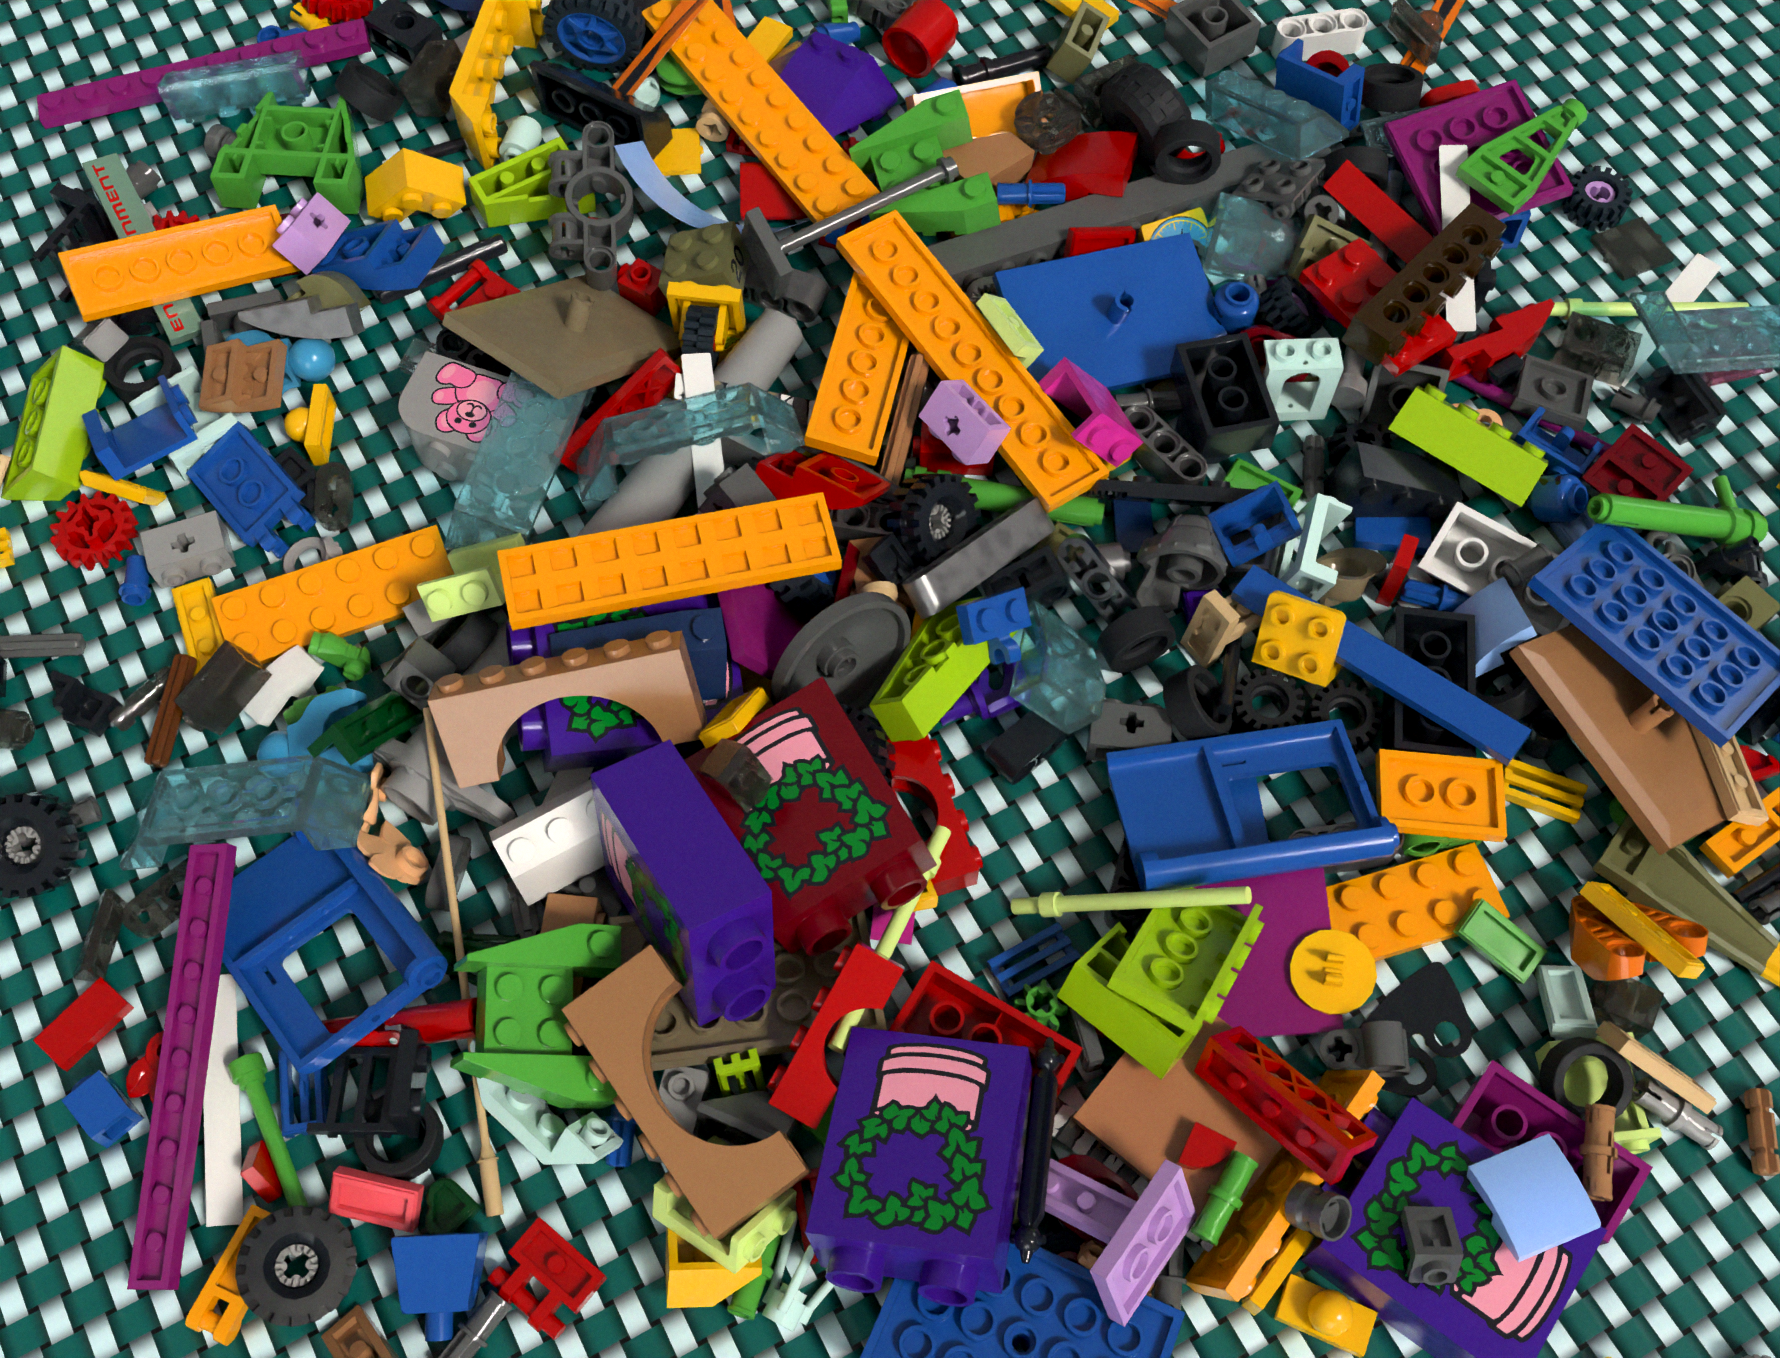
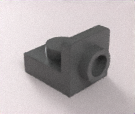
[1401,1206,1464,1286]

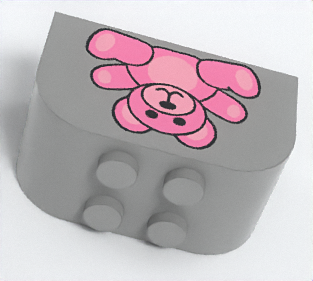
[398,351,573,497]

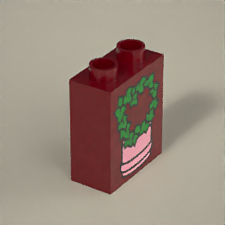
[684,676,937,956]

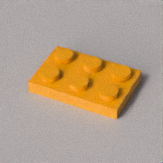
[1375,749,1507,842]

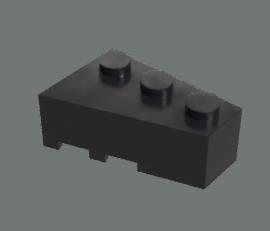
[1323,441,1463,522]

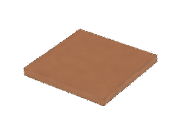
[1072,1016,1314,1221]

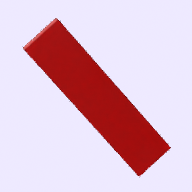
[1323,159,1434,264]

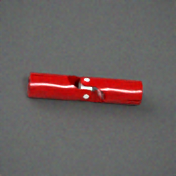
[322,997,477,1047]

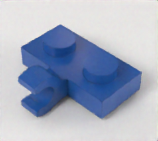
[956,587,1032,665]

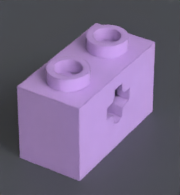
[272,192,351,275]
[919,380,1011,465]

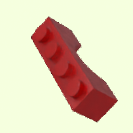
[885,734,983,896]
[766,941,904,1130]

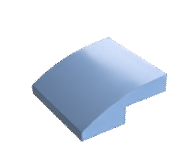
[1453,577,1537,677]
[1467,1133,1601,1262]

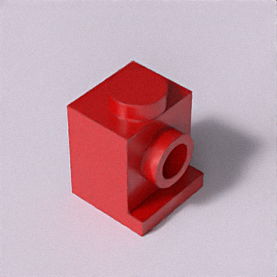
[617,258,668,317]

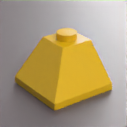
[665,1227,762,1308]

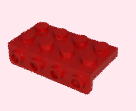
[1298,238,1458,378]

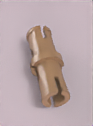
[1579,1103,1618,1202]

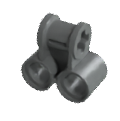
[1319,1021,1410,1077]

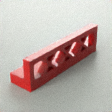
[554,347,683,478]
[1194,1025,1379,1186]

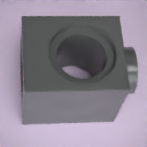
[382,636,458,710]

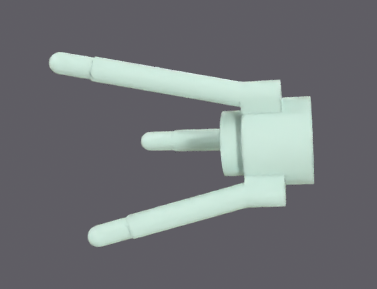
[762,1215,835,1332]

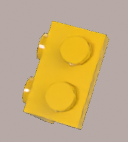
[1251,590,1346,687]

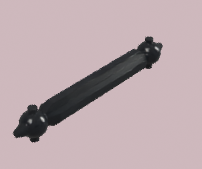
[1009,1037,1065,1264]

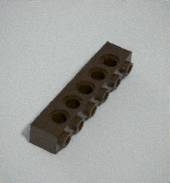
[1342,202,1507,367]

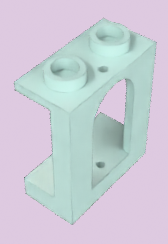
[1263,337,1344,421]
[1274,493,1353,601]

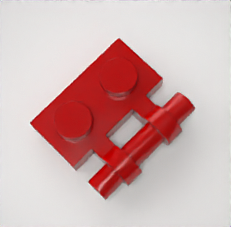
[488,1217,607,1340]

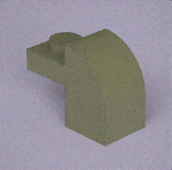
[286,271,372,312]

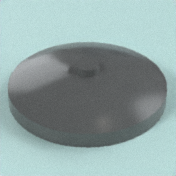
[771,592,911,711]

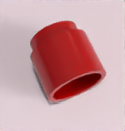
[882,0,959,78]

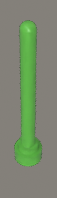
[227,1052,309,1207]

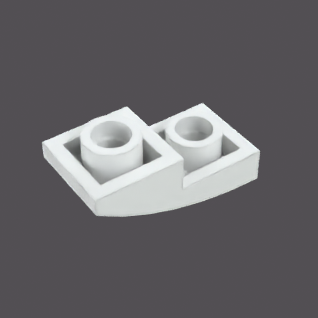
[236,645,325,727]

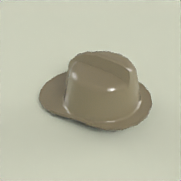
[1316,547,1387,607]

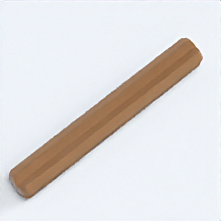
[879,353,930,486]

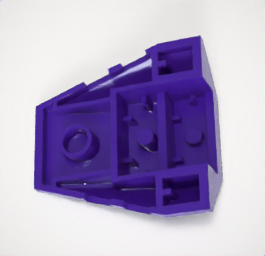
[769,31,898,140]

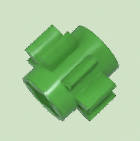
[1014,979,1068,1032]

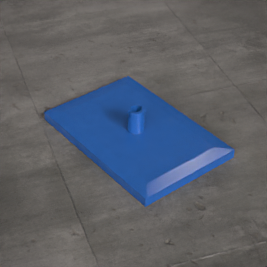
[992,232,1227,404]
[1527,523,1780,748]
[860,1243,1185,1358]

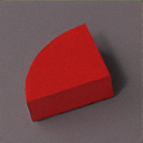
[1739,745,1780,783]
[1177,1122,1237,1170]
[240,1140,282,1204]

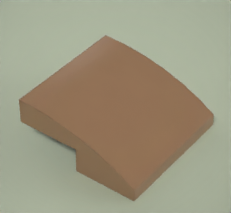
[199,338,287,413]

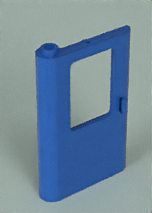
[1106,719,1400,892]

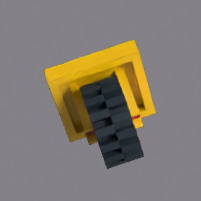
[666,281,747,371]

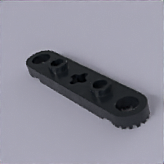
[1087,476,1255,507]

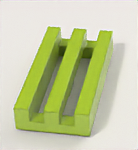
[713,1048,767,1097]

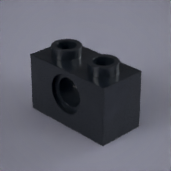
[364,0,446,73]

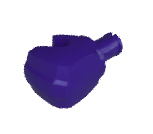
[939,659,1033,727]

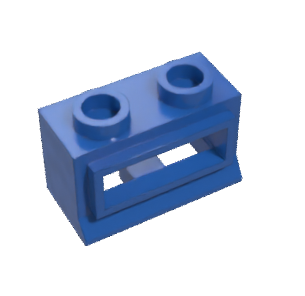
[1514,406,1604,480]
[1207,480,1303,568]

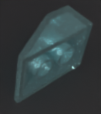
[1009,601,1106,735]

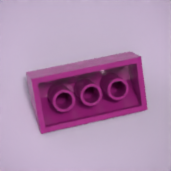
[1447,1060,1653,1246]

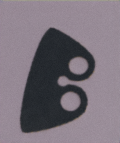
[1338,962,1472,1096]

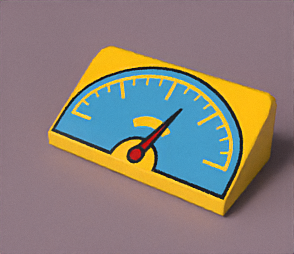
[1137,207,1214,250]

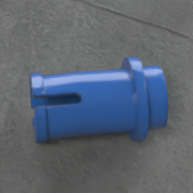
[118,555,151,606]

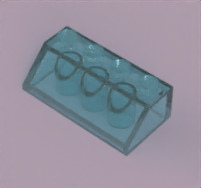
[157,49,312,123]
[1205,70,1349,161]

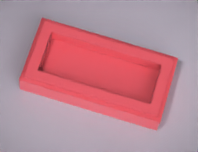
[328,1165,424,1233]

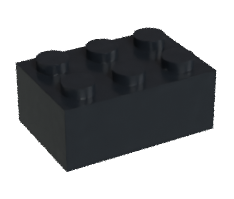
[1170,332,1280,459]

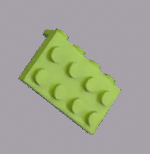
[1107,887,1265,1036]

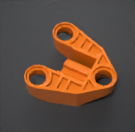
[1569,895,1709,981]

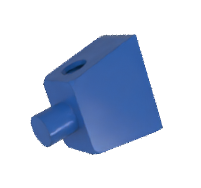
[391,1231,488,1341]

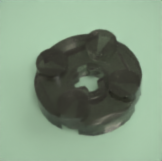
[1014,89,1083,155]

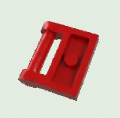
[426,258,521,322]

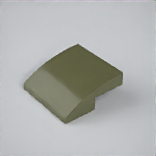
[1288,214,1373,293]

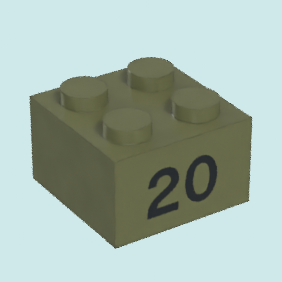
[658,221,750,299]

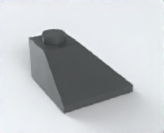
[696,1090,802,1146]

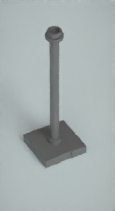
[741,156,959,300]

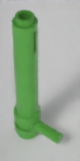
[903,466,1105,528]
[1587,475,1768,545]

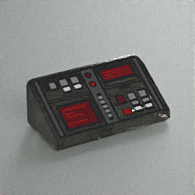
[73,889,128,982]

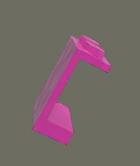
[1038,357,1144,468]

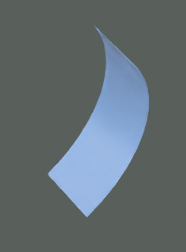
[614,141,809,234]

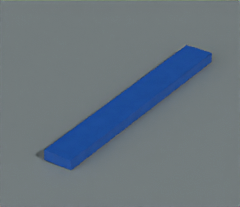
[1231,565,1532,766]

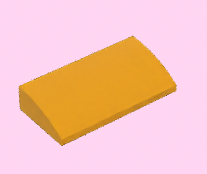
[905,71,1050,144]

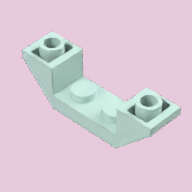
[470,1039,624,1165]

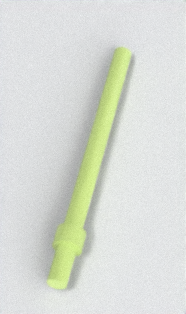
[1538,298,1749,320]
[828,825,951,1053]
[1011,886,1252,918]

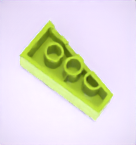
[869,596,1017,742]

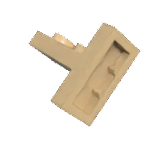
[1180,589,1263,669]

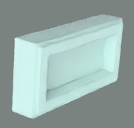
[1535,965,1598,1038]

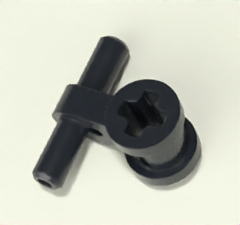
[1693,536,1768,590]

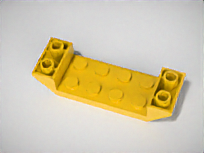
[449,0,546,170]

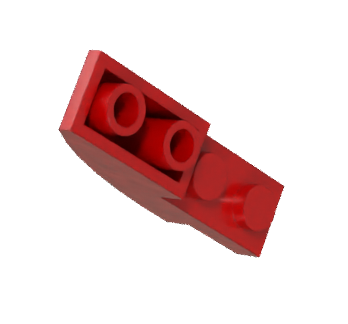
[1437,299,1555,383]

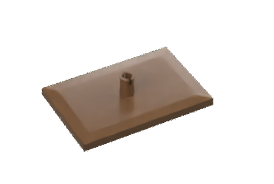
[1509,624,1727,855]

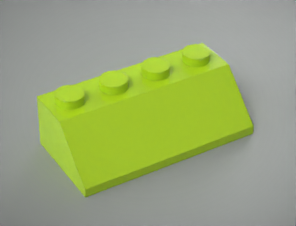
[1,345,106,501]
[1388,384,1548,507]

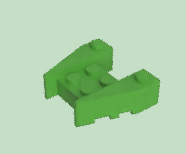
[849,89,1001,236]
[210,92,365,214]
[450,923,621,1109]

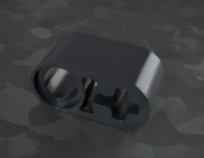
[984,708,1066,785]

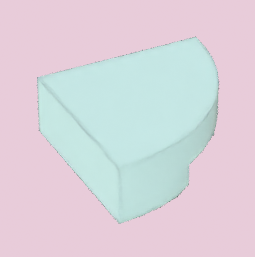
[632,75,660,107]

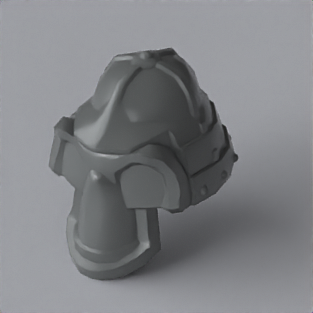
[1136,514,1228,613]

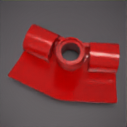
[740,162,808,221]

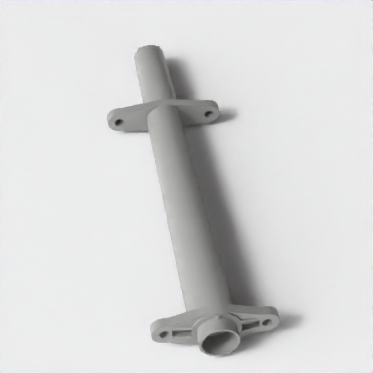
[373,308,803,828]

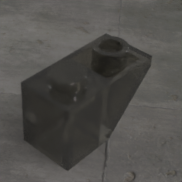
[696,738,773,813]

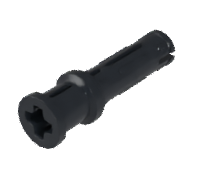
[952,44,1051,86]

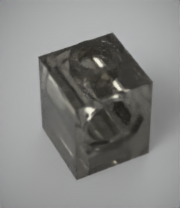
[1589,978,1664,1041]

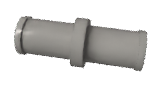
[1631,1077,1723,1150]

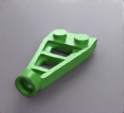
[1455,98,1587,215]

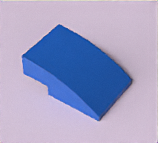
[311,219,445,291]

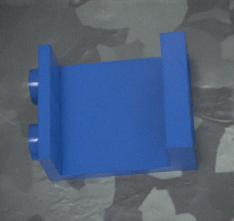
[1273,38,1365,141]
[82,374,198,481]

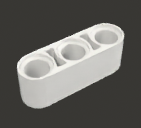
[1271,8,1369,61]

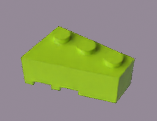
[468,136,596,228]
[1057,922,1203,1080]

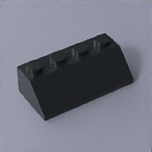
[529,60,673,160]
[1383,606,1476,758]

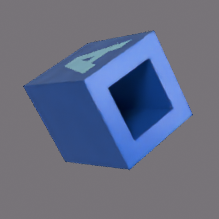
[61,1070,144,1148]

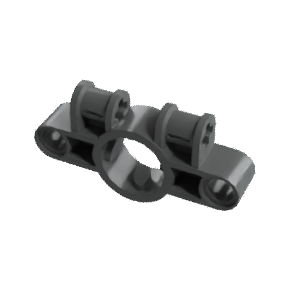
[548,121,634,291]

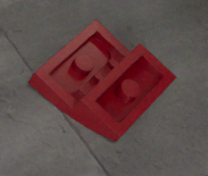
[1581,423,1694,501]

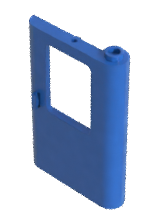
[222,800,448,1074]

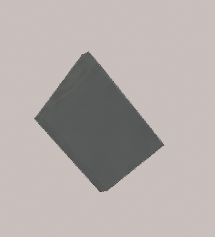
[1358,364,1450,436]

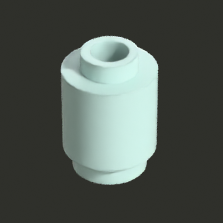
[499,116,542,161]

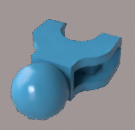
[225,329,336,396]
[257,688,374,781]

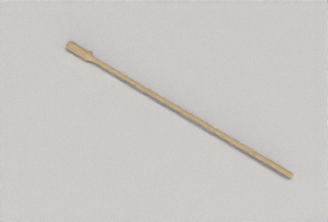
[423,707,504,1217]

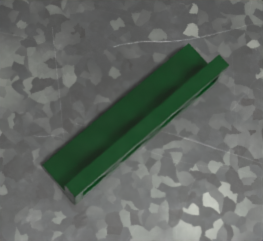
[307,690,429,766]

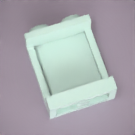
[129,366,237,481]

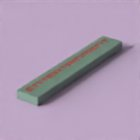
[82,152,202,346]

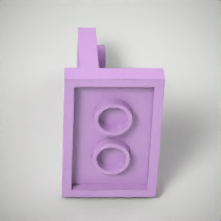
[1017,1158,1197,1327]

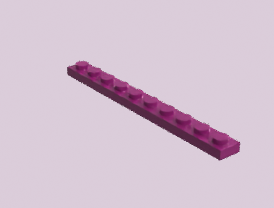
[37,18,372,129]
[127,843,237,1290]

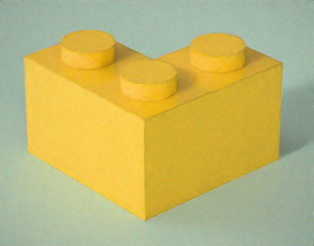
[365,148,466,223]

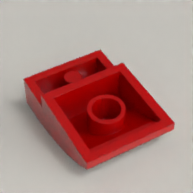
[1025,131,1138,202]
[755,448,891,510]

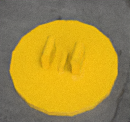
[1289,929,1377,1015]

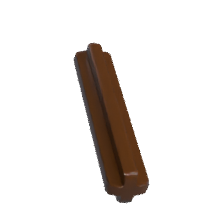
[144,654,198,768]

